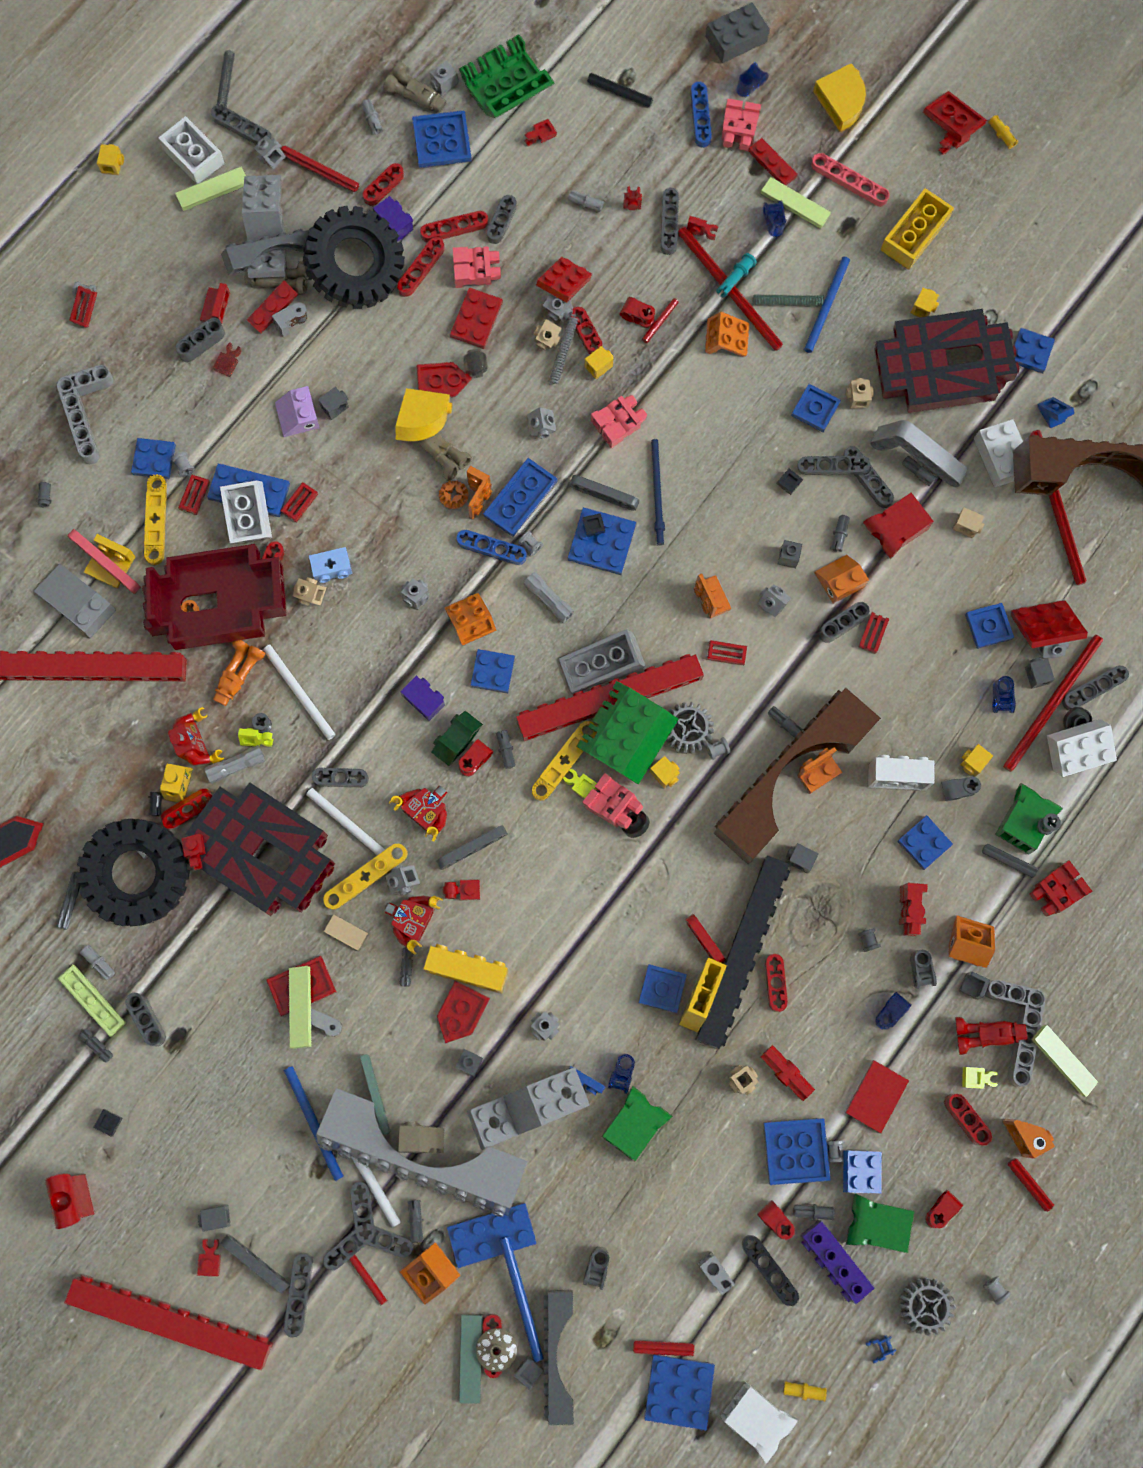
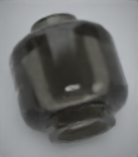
[463,349,488,378]

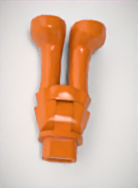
[213,640,266,706]

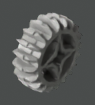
[666,702,714,753]
[899,1277,956,1336]

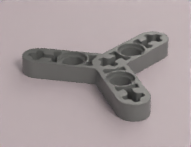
[323,1182,413,1270]

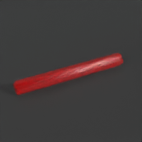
[281,145,360,192]

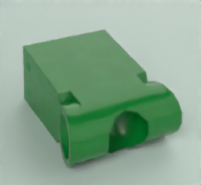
[995,783,1063,855]
[601,1085,673,1161]
[846,1193,914,1253]

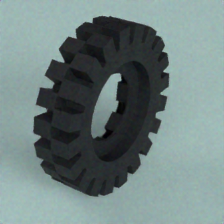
[303,206,405,309]
[76,818,190,927]

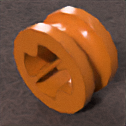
[181,600,200,612]

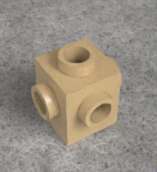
[533,319,562,350]
[846,378,874,409]
[293,577,326,606]
[728,1065,759,1095]

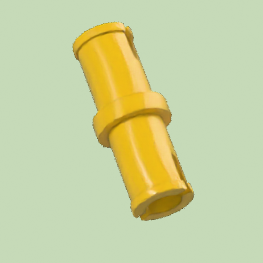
[988,115,1018,149]
[783,1381,827,1402]

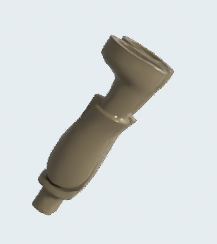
[383,61,447,113]
[244,261,308,294]
[418,433,472,481]

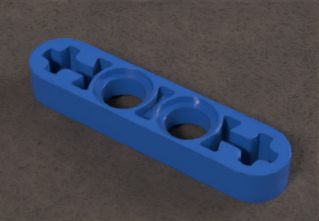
[691,82,712,148]
[457,530,527,565]

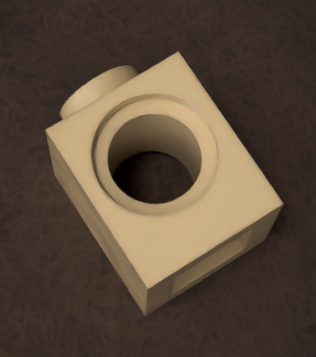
[953,507,984,538]

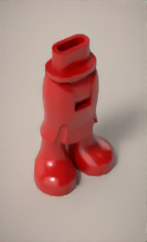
[955,1017,1028,1055]

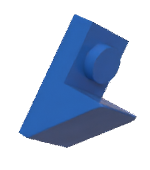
[1037,397,1074,428]
[569,1066,606,1095]

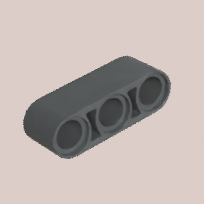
[176,318,225,362]
[819,602,870,643]
[125,993,166,1047]

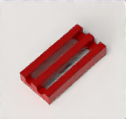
[69,286,98,328]
[178,474,210,515]
[281,482,318,523]
[858,612,889,654]
[707,640,747,666]

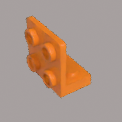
[705,312,749,357]
[467,466,492,519]
[694,573,731,619]
[445,593,497,646]
[797,747,842,794]

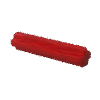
[1008,1158,1054,1212]
[633,1341,695,1357]

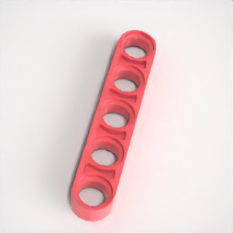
[811,153,890,206]
[67,529,141,594]

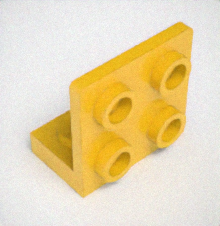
[84,534,136,588]

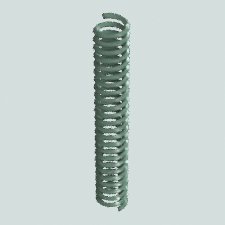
[752,294,824,306]

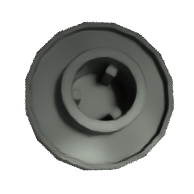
[1063,707,1092,729]
[622,811,650,838]

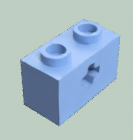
[309,547,353,583]

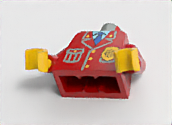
[168,707,224,765]
[388,785,448,842]
[384,895,443,955]

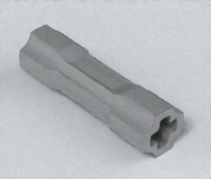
[524,572,574,623]
[204,745,265,784]

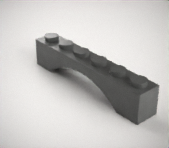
[221,228,311,275]
[544,1290,574,1425]

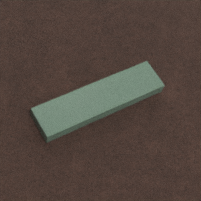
[360,1054,391,1135]
[459,1314,482,1403]

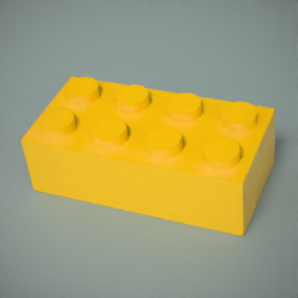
[880,188,954,270]
[424,944,508,994]

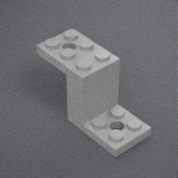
[242,175,286,278]
[467,1067,590,1150]

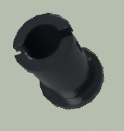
[148,792,164,816]

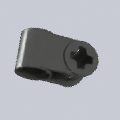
[941,777,981,801]
[910,950,937,989]
[583,1247,610,1290]

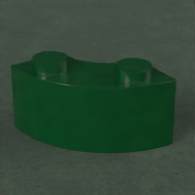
[431,710,483,766]

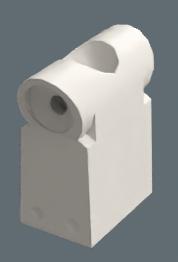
[720,1382,799,1463]

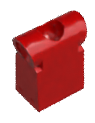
[863,492,934,559]
[45,1174,95,1229]

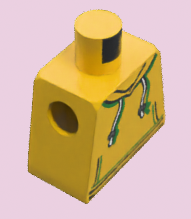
[160,763,193,803]

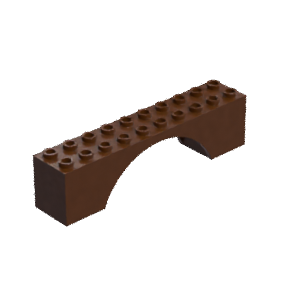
[1013,435,1143,496]
[714,688,881,865]

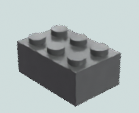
[705,2,770,64]

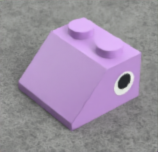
[275,386,319,437]

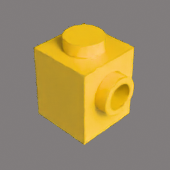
[97,144,124,175]
[910,287,939,318]
[584,346,613,379]
[960,744,994,776]
[649,756,680,789]

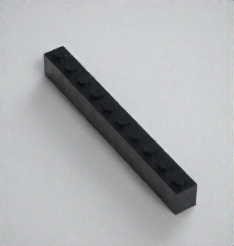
[696,855,790,1049]

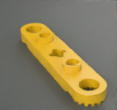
[144,474,167,565]
[532,721,597,801]
[323,844,408,909]

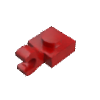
[524,118,557,146]
[938,132,970,155]
[687,216,718,240]
[181,834,206,870]

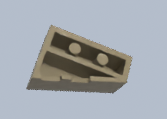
[399,1122,444,1153]

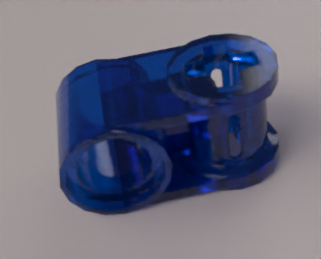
[736,62,769,97]
[763,200,786,237]
[992,676,1016,713]
[875,992,912,1030]
[608,1054,635,1094]

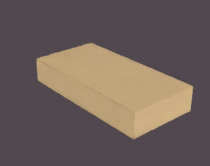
[324,914,368,951]

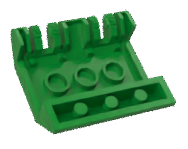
[459,34,555,118]
[576,681,679,785]

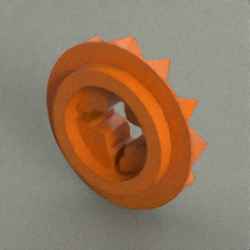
[439,480,469,509]

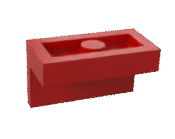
[200,283,230,323]

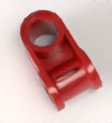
[619,297,655,328]
[459,739,494,776]
[925,1189,963,1229]
[757,1200,795,1240]

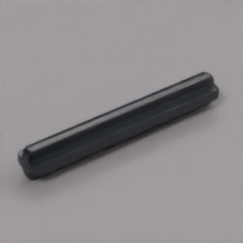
[587,73,653,108]

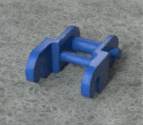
[865,1335,897,1363]

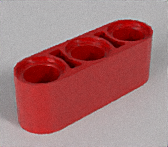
[944,1094,992,1145]

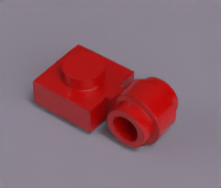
[442,880,480,901]

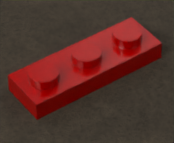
[748,138,797,186]
[247,280,299,334]

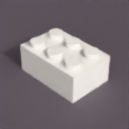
[159,116,225,184]
[974,419,1023,488]
[220,481,272,544]
[1047,719,1117,777]
[868,755,934,791]

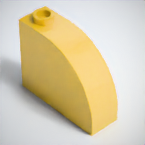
[813,63,866,132]
[395,388,453,441]
[679,958,727,1032]

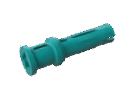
[716,253,757,298]

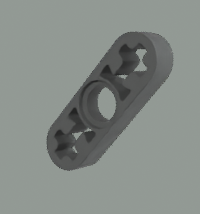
[487,195,517,244]
[312,768,369,788]

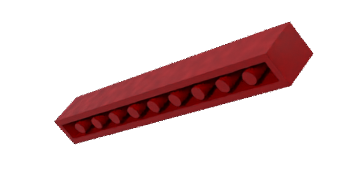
[0,651,187,682]
[516,654,704,742]
[65,1274,273,1370]

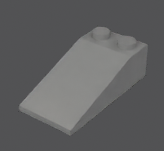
[34,564,116,638]
[559,629,646,694]

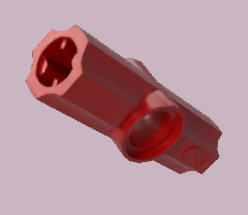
[760,1045,815,1101]

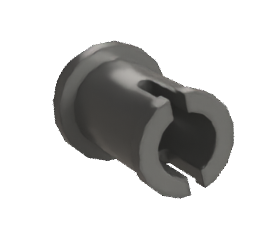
[36,482,52,507]

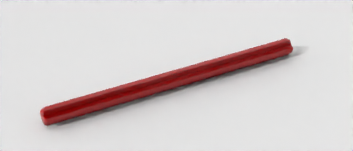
[678,226,783,351]
[1030,430,1087,585]
[1003,635,1103,772]

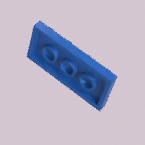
[483,458,558,537]
[207,463,290,517]
[447,1203,537,1268]

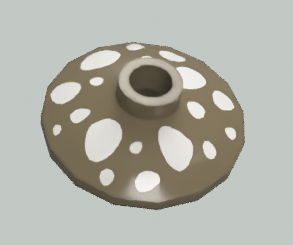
[476,1328,517,1372]

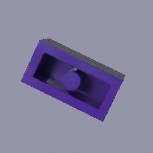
[373,196,413,242]
[400,675,445,721]

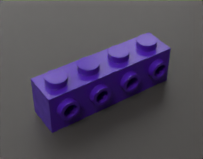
[800,1220,875,1304]

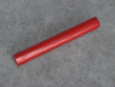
[642,298,679,343]
[347,1249,388,1305]

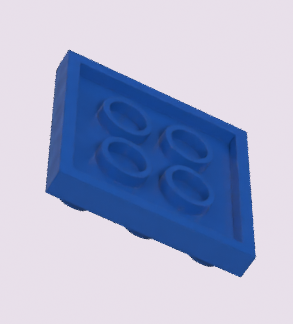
[412,110,472,168]
[568,507,637,575]
[763,1118,831,1185]
[644,1355,715,1430]

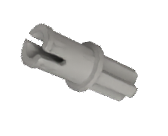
[362,99,383,135]
[568,190,604,213]
[80,945,115,980]

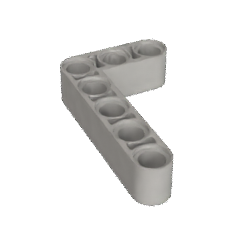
[57,365,114,464]
[870,420,968,487]
[985,980,1045,1087]

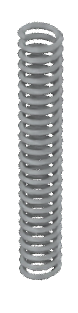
[548,314,579,385]

